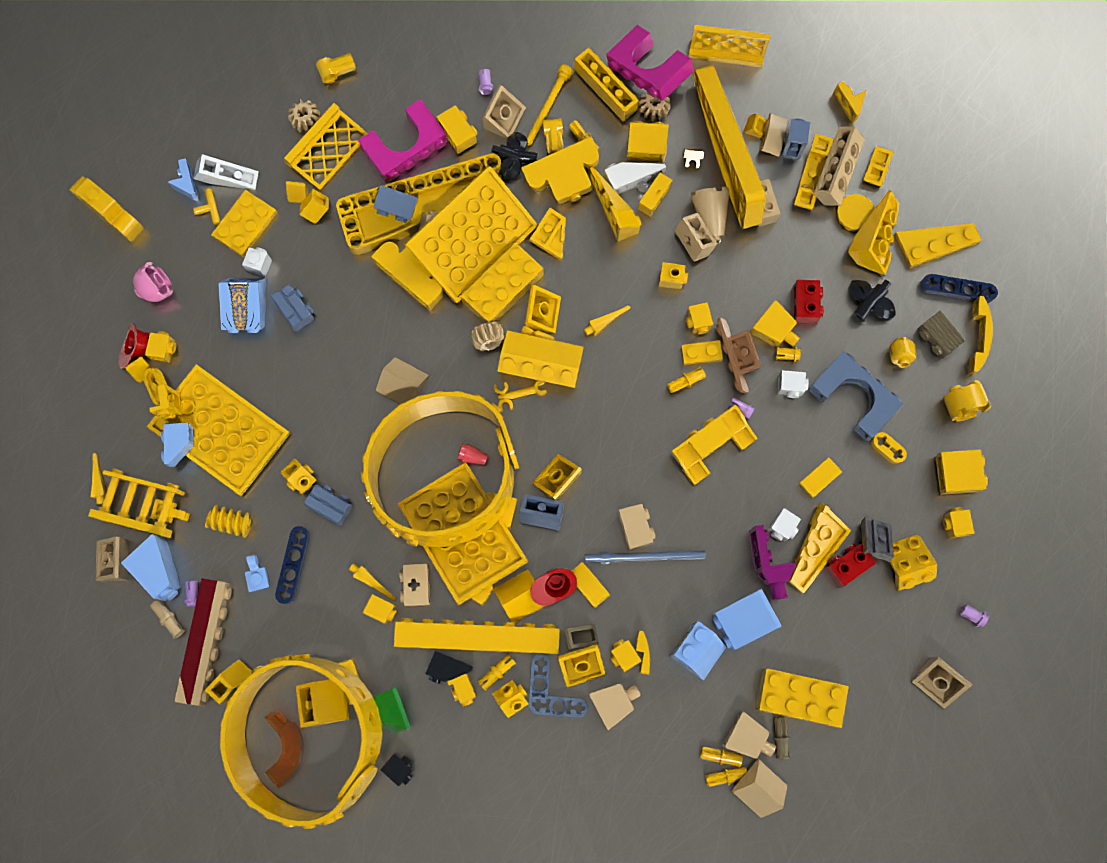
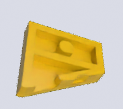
[529,208,566,260]

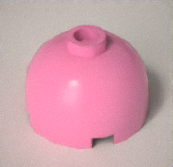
[133,262,173,302]

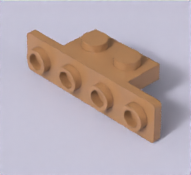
[717,318,762,394]

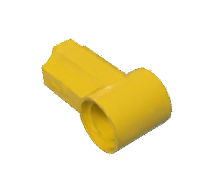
[316,53,356,83]
[543,118,563,155]

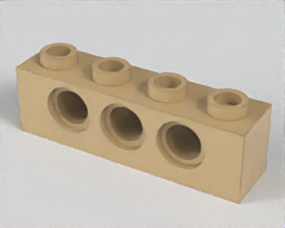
[814,127,865,206]

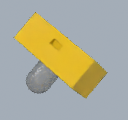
[637,172,673,217]

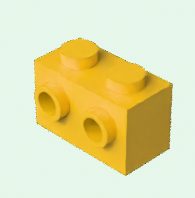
[436,105,478,154]

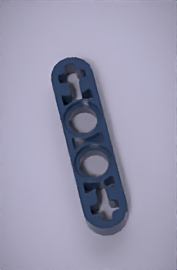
[920,274,998,303]
[275,526,310,604]

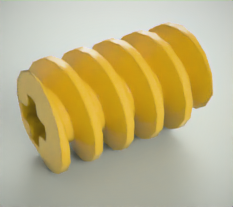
[205,504,251,538]

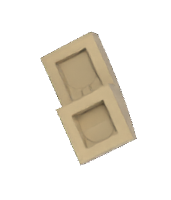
[760,113,787,157]

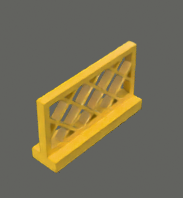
[688,25,771,67]
[284,103,368,191]

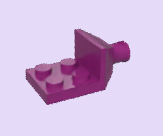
[749,525,795,600]

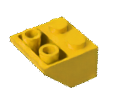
[627,121,669,162]
[296,679,349,728]

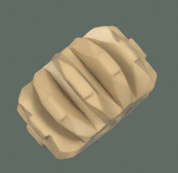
[639,92,671,122]
[288,99,321,133]
[471,322,505,351]

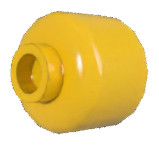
[889,337,916,368]

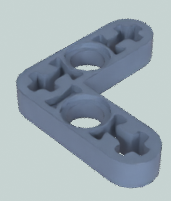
[529,654,588,718]

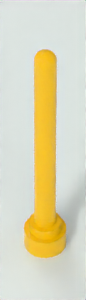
[527,64,574,146]

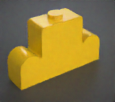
[522,136,600,205]
[69,176,144,242]
[371,242,444,311]

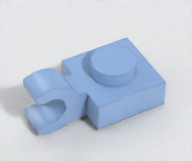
[245,555,270,592]

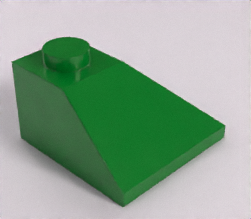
[373,688,411,734]

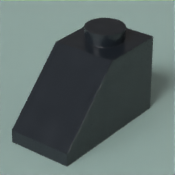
[425,651,474,684]

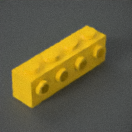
[574,47,639,122]

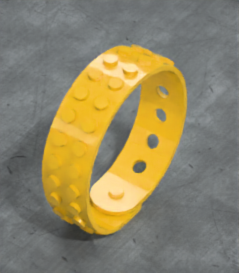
[361,391,520,547]
[220,653,382,829]

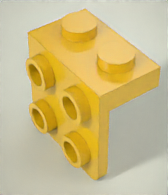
[889,535,937,591]

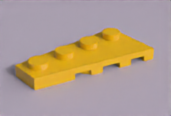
[894,223,982,268]
[788,505,851,594]

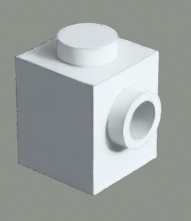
[242,247,272,278]
[778,370,809,398]
[768,508,801,542]

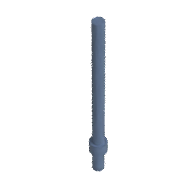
[585,551,706,564]

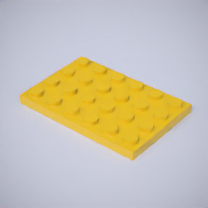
[404,166,538,303]
[146,364,291,497]
[398,462,528,605]

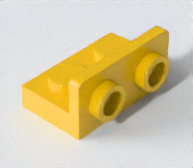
[149,384,182,421]

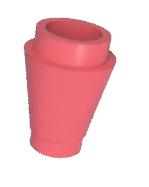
[457,443,488,465]

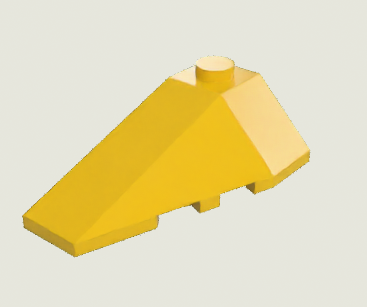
[589,166,642,242]
[849,191,899,275]

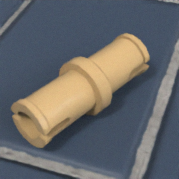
[150,600,185,639]

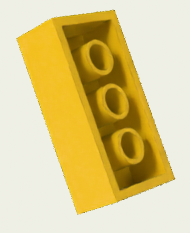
[461,242,544,324]
[756,668,849,728]

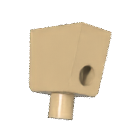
[588,683,641,730]
[722,711,776,759]

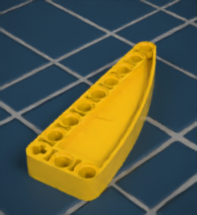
[693,65,766,229]
[336,154,501,255]

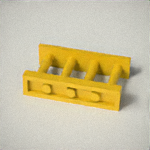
[88,469,185,538]

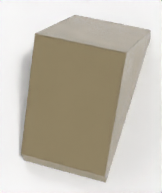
[564,624,599,650]

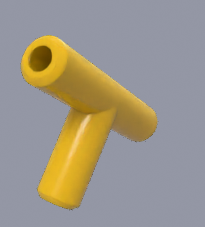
[193,188,220,225]

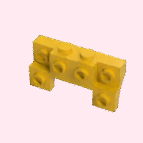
[671,405,758,486]

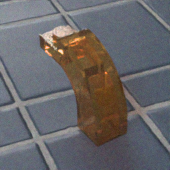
[264,711,304,789]

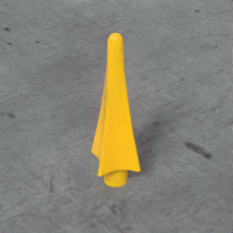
[583,305,630,336]
[91,453,107,506]
[349,563,396,601]

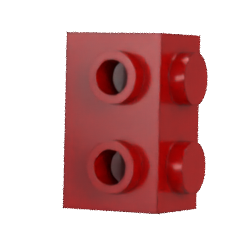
[793,280,824,323]
[826,543,876,588]

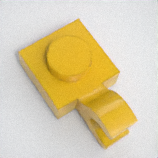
[150,499,190,524]

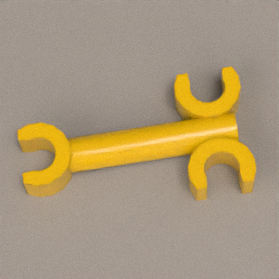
[493,380,547,412]

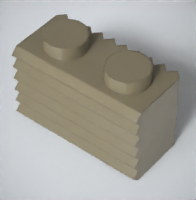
[918,310,966,358]

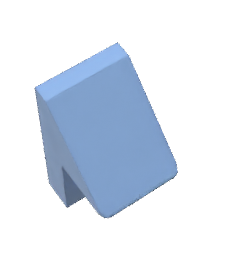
[168,158,199,201]

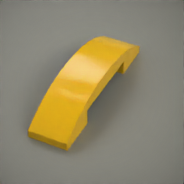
[794,133,834,210]
[968,296,993,376]

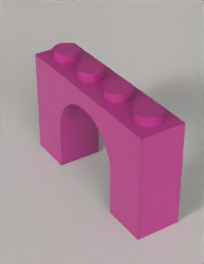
[606,25,694,101]
[358,99,448,182]

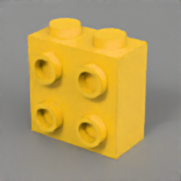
[935,450,988,495]

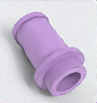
[478,69,493,95]
[728,397,755,419]
[184,581,198,607]
[960,604,989,627]

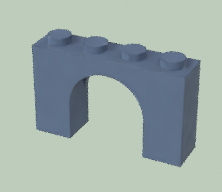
[808,352,903,441]

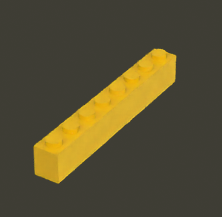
[394,618,560,654]

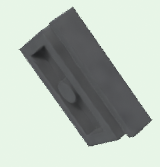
[861,517,894,562]

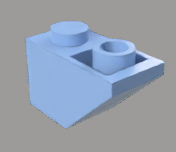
[161,423,194,467]

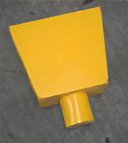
[750,300,800,347]

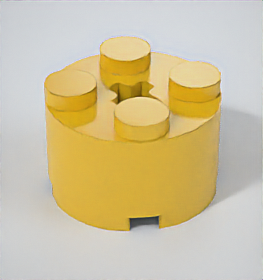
[943,380,991,422]

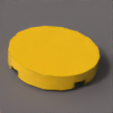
[836,194,875,232]

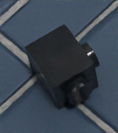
[380,752,415,787]

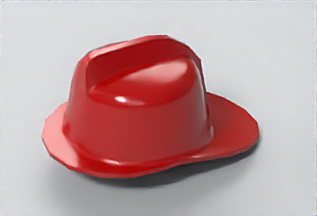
[119,323,150,369]
[530,568,577,606]

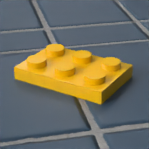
[211,190,278,257]

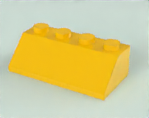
[497,330,584,388]

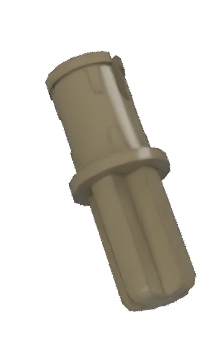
[773,716,790,759]

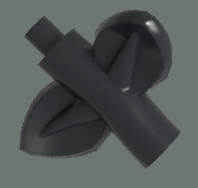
[491,132,538,182]
[850,280,896,322]

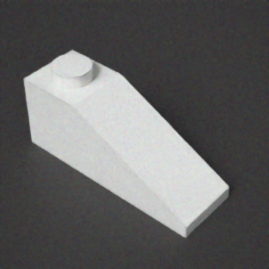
[193,154,259,190]
[604,162,666,194]

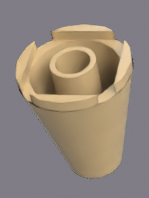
[691,187,729,241]

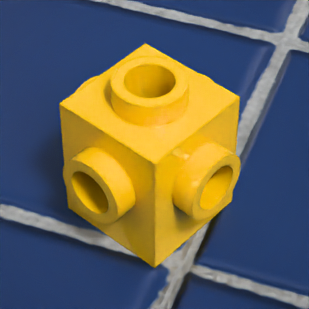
[280,458,316,494]
[492,680,528,718]

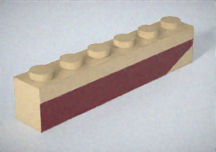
[174,578,232,706]

